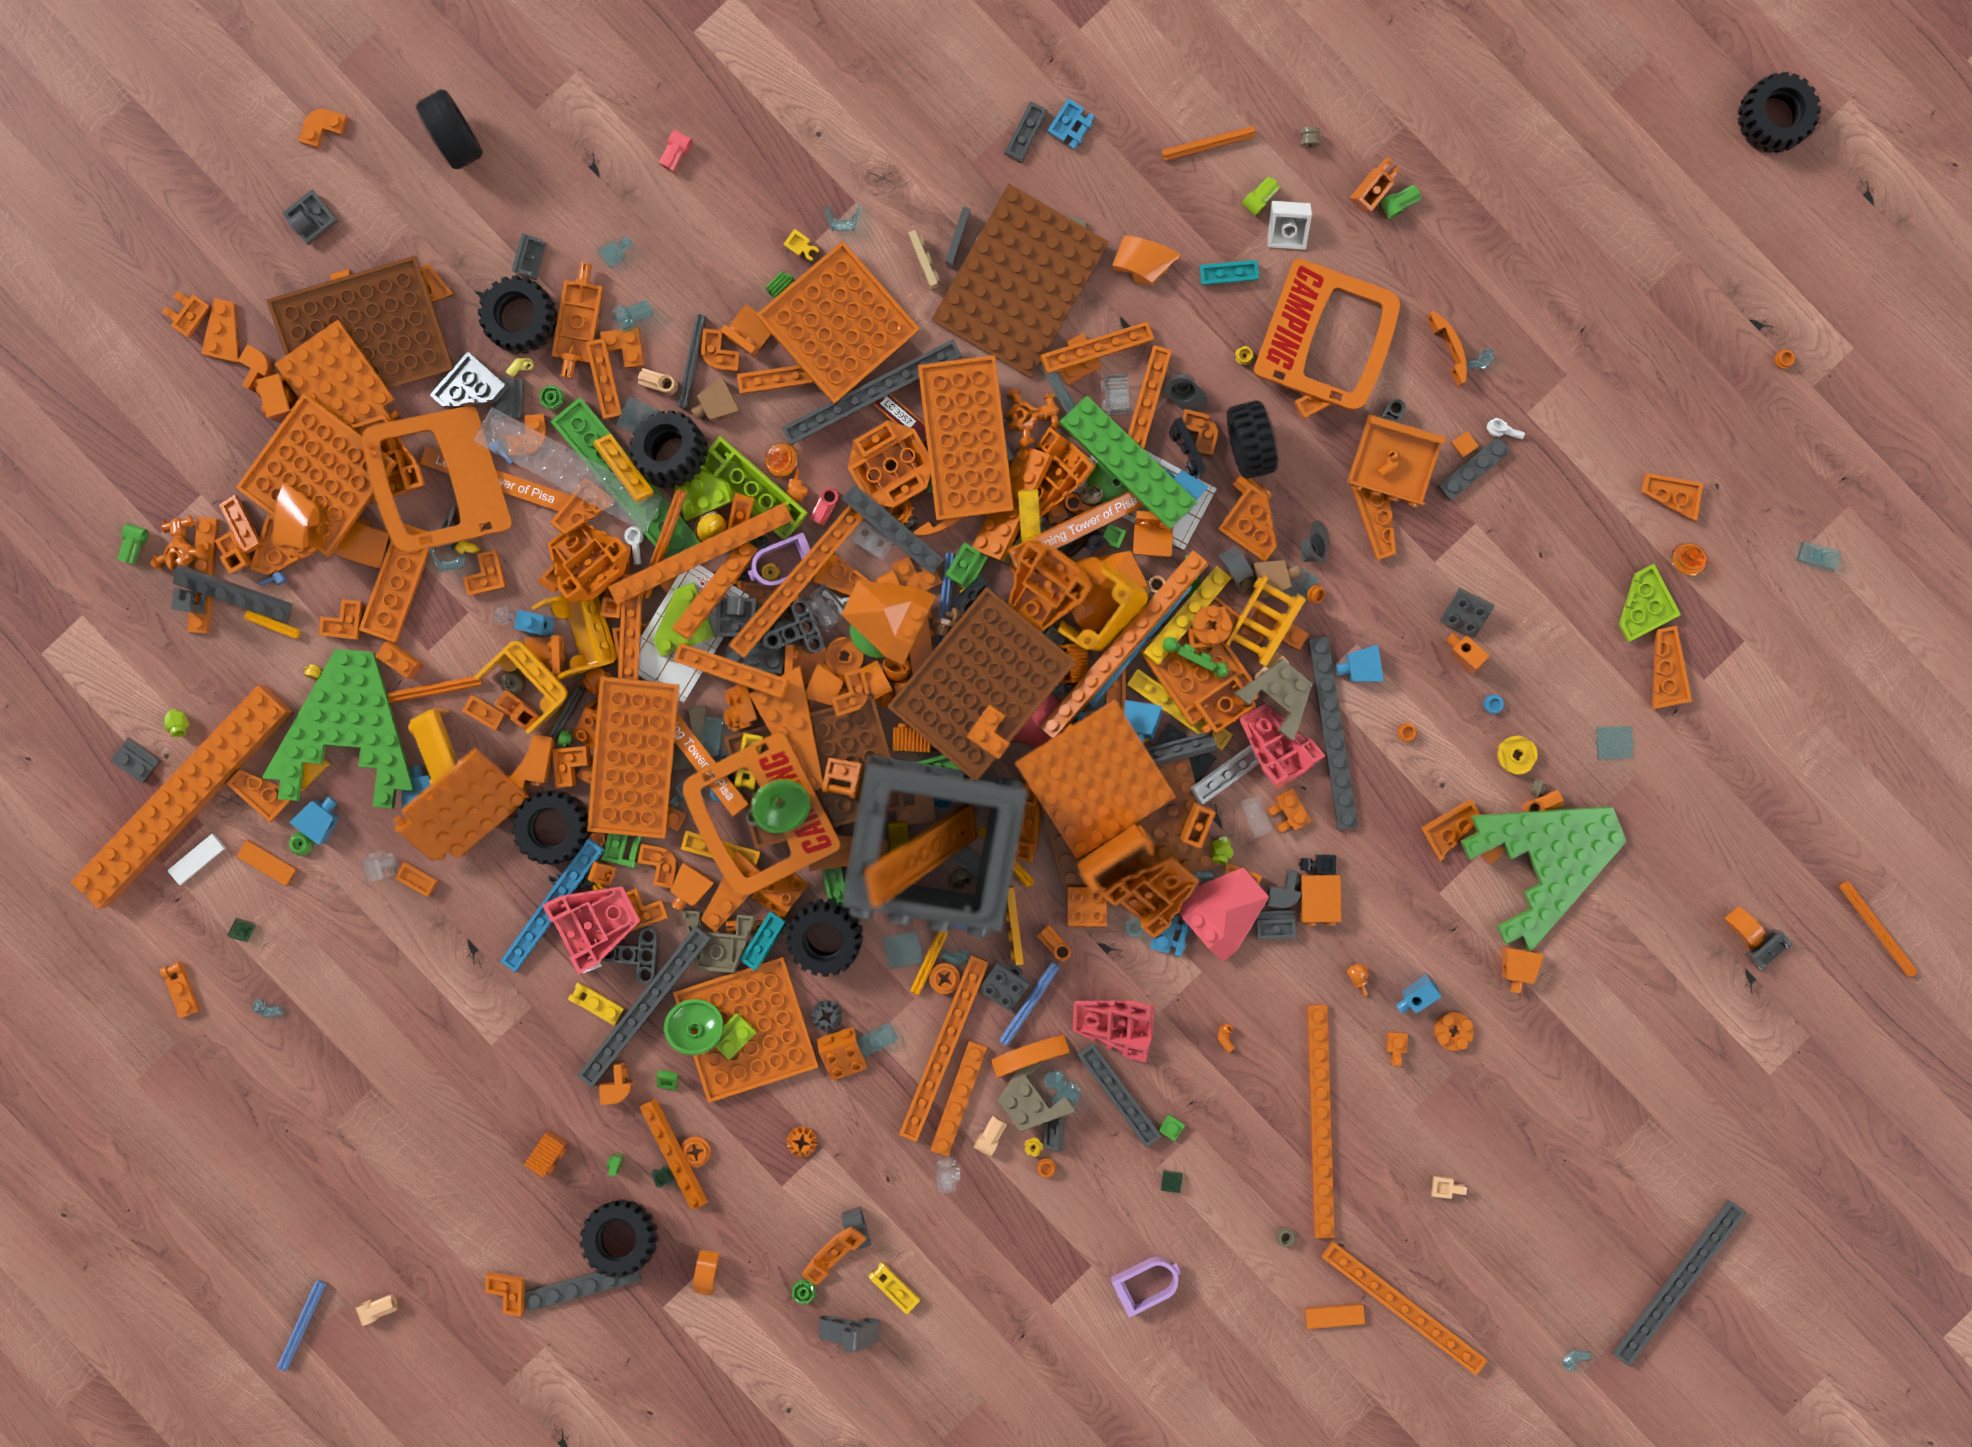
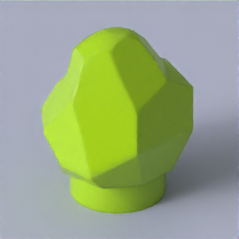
[164,709,189,738]
[1211,836,1234,865]

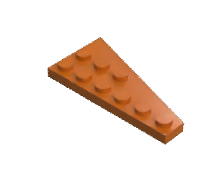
[749,665,823,791]

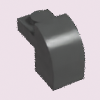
[1218,546,1256,594]
[1265,869,1302,908]

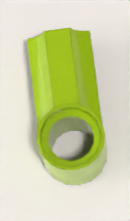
[1241,176,1280,216]

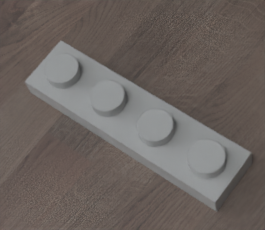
[1191,745,1260,805]

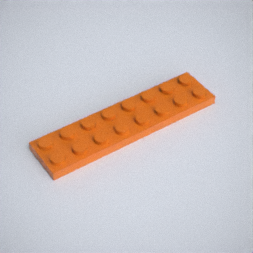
[865,803,978,908]

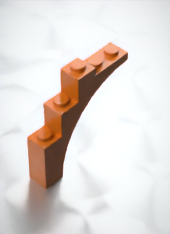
[509,734,556,793]

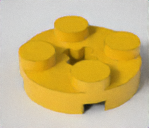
[1497,736,1538,774]

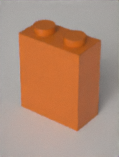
[1299,874,1341,926]

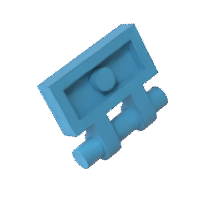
[1047,98,1095,150]
[1150,915,1191,957]

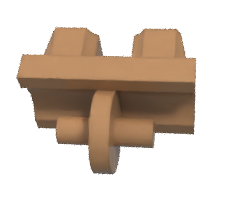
[932,608,962,637]

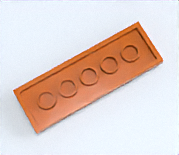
[972,446,1054,562]
[359,523,432,643]

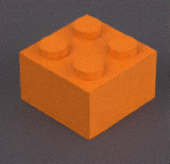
[256,373,298,424]

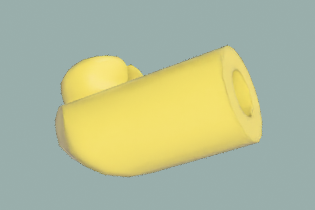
[505,358,534,377]

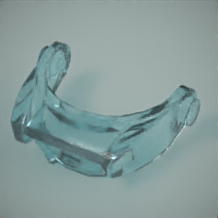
[824,205,862,232]
[428,547,466,572]

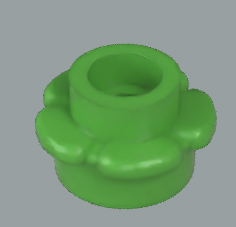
[558,729,573,748]

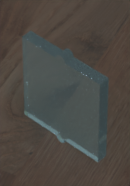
[616,396,660,433]
[1282,562,1319,606]
[1595,726,1634,759]
[884,931,923,969]

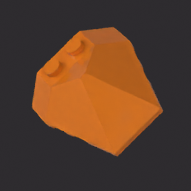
[350,415,425,504]
[1036,427,1096,518]
[548,523,630,602]
[1008,540,1092,632]
[1071,551,1148,633]
[841,580,936,666]
[1102,857,1199,939]

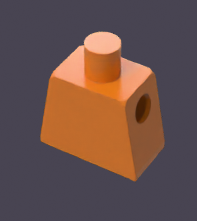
[1445,632,1490,675]
[805,661,848,705]
[670,862,716,911]
[1502,946,1544,993]

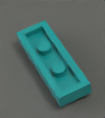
[1199,260,1259,286]
[740,911,787,971]

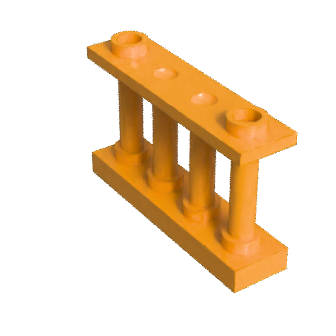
[1225,574,1306,667]

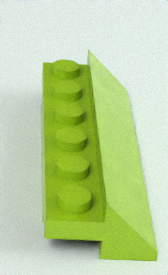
[701,436,808,540]

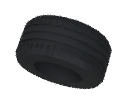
[416,90,483,169]

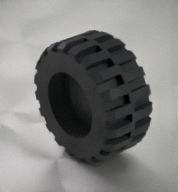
[1738,72,1821,153]
[478,276,557,354]
[1226,400,1278,479]
[629,410,708,489]
[512,790,590,865]
[786,899,863,977]
[580,1200,658,1278]

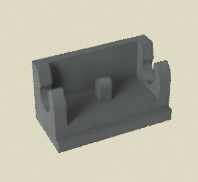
[512,233,547,280]
[171,588,207,614]
[1745,929,1792,971]

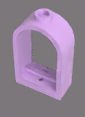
[747,533,811,588]
[1111,1257,1181,1318]

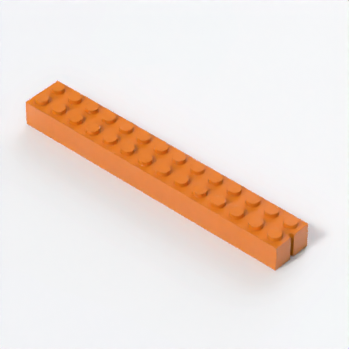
[71,685,294,909]

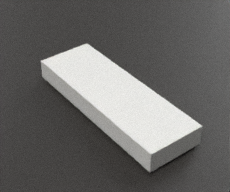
[167,833,226,885]

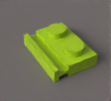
[716,1012,757,1060]

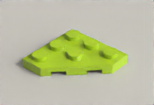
[674,468,734,522]
[1618,564,1681,642]
[653,582,716,657]

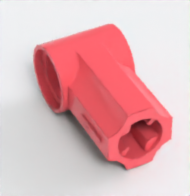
[659,130,693,172]
[809,488,840,527]

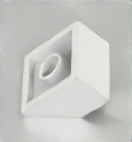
[1267,201,1312,250]

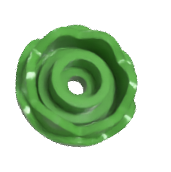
[539,385,564,410]
[289,832,313,856]
[791,1280,816,1305]

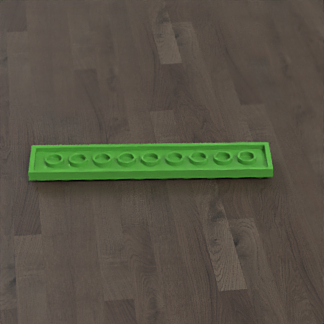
[550,397,702,559]

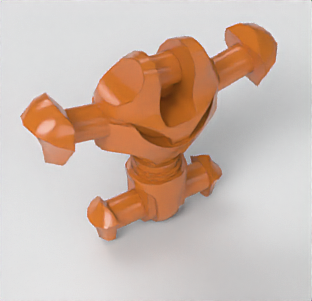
[1005,388,1061,448]
[151,515,209,570]

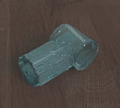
[612,300,653,331]

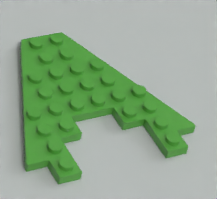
[263,649,415,809]
[1460,806,1627,951]

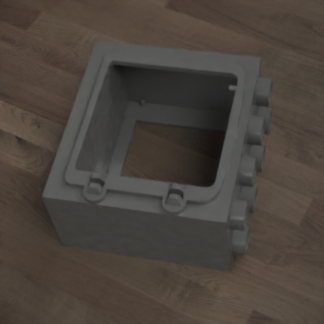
[843,754,1027,938]

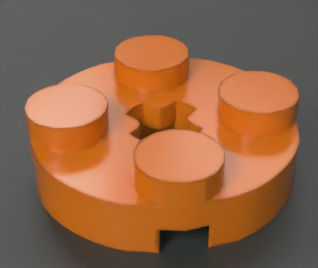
[1192,605,1232,645]
[825,637,864,675]
[1433,1011,1474,1051]

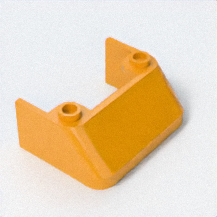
[1058,561,1148,653]
[532,595,617,680]
[474,641,568,734]
[408,708,458,785]

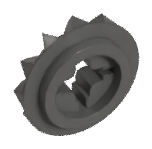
[811,1000,842,1032]

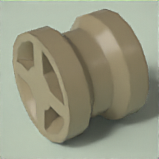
[1300,127,1320,148]

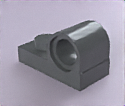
[842,1207,872,1251]

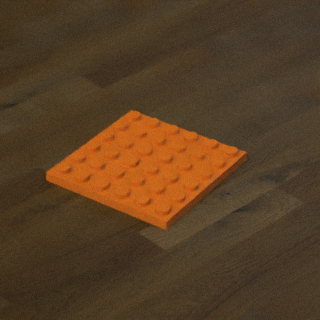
[756,241,920,405]
[236,393,398,557]
[1015,699,1176,859]
[673,956,819,1103]

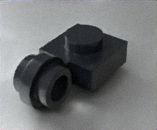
[1298,854,1336,874]

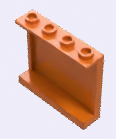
[1347,415,1447,507]
[1076,824,1153,892]

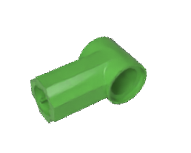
[1379,185,1421,219]
[117,523,149,564]

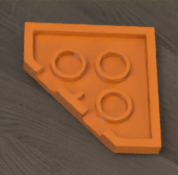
[1218,482,1277,562]
[249,514,319,576]

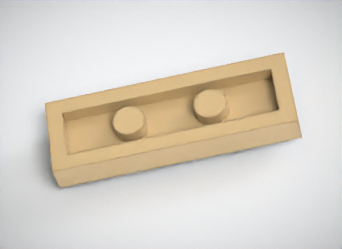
[908,230,940,290]

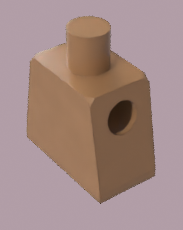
[691,378,741,422]
[1252,560,1300,600]

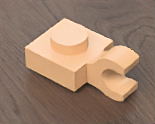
[1431,1176,1467,1199]

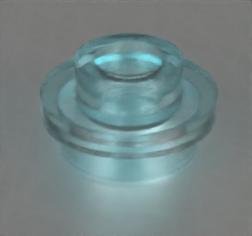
[1125,918,1144,938]

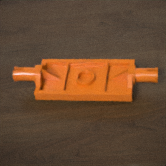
[551,262,604,379]

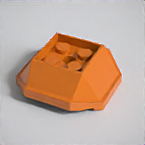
[847,421,931,508]

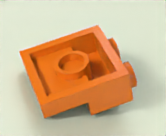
[723,684,757,732]

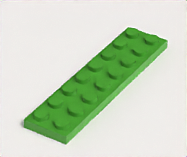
[1059,396,1197,530]

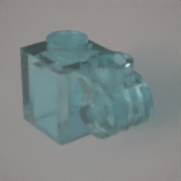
[1044,1069,1081,1105]

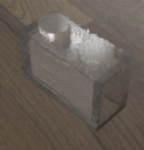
[1100,373,1130,416]

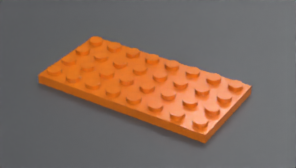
[918,355,1014,521]
[587,676,680,839]

